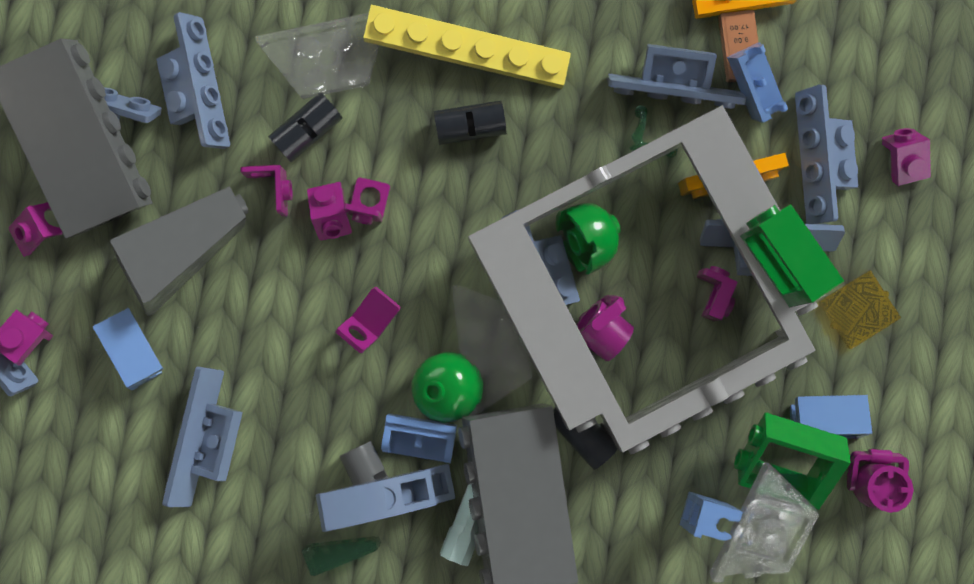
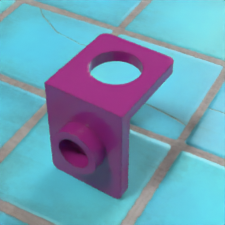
[240,165,293,217]
[344,177,390,225]
[9,202,63,257]
[335,287,400,353]

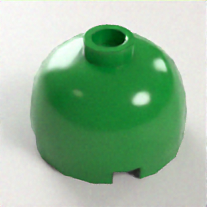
[556,203,620,275]
[411,352,483,423]

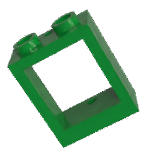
[740,204,844,308]
[734,412,851,510]

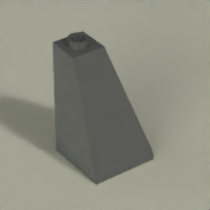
[110,186,248,317]

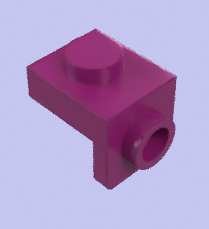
[882,128,931,186]
[307,182,352,241]
[696,266,738,322]
[0,309,54,366]

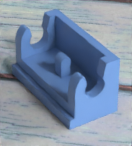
[727,42,788,122]
[92,308,163,390]
[790,395,872,439]
[381,413,457,463]
[679,491,743,541]

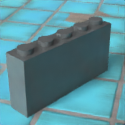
[0,38,153,239]
[458,403,578,584]

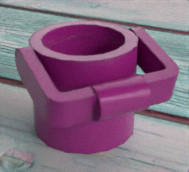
[577,295,634,362]
[847,449,914,513]

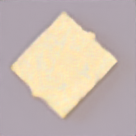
[818,270,901,349]

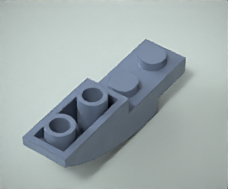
[316,464,455,532]

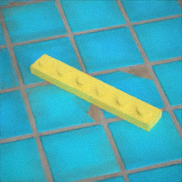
[364,5,571,89]

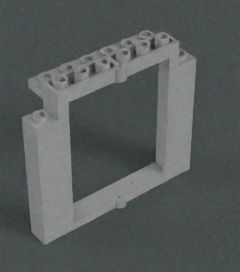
[468,105,826,454]

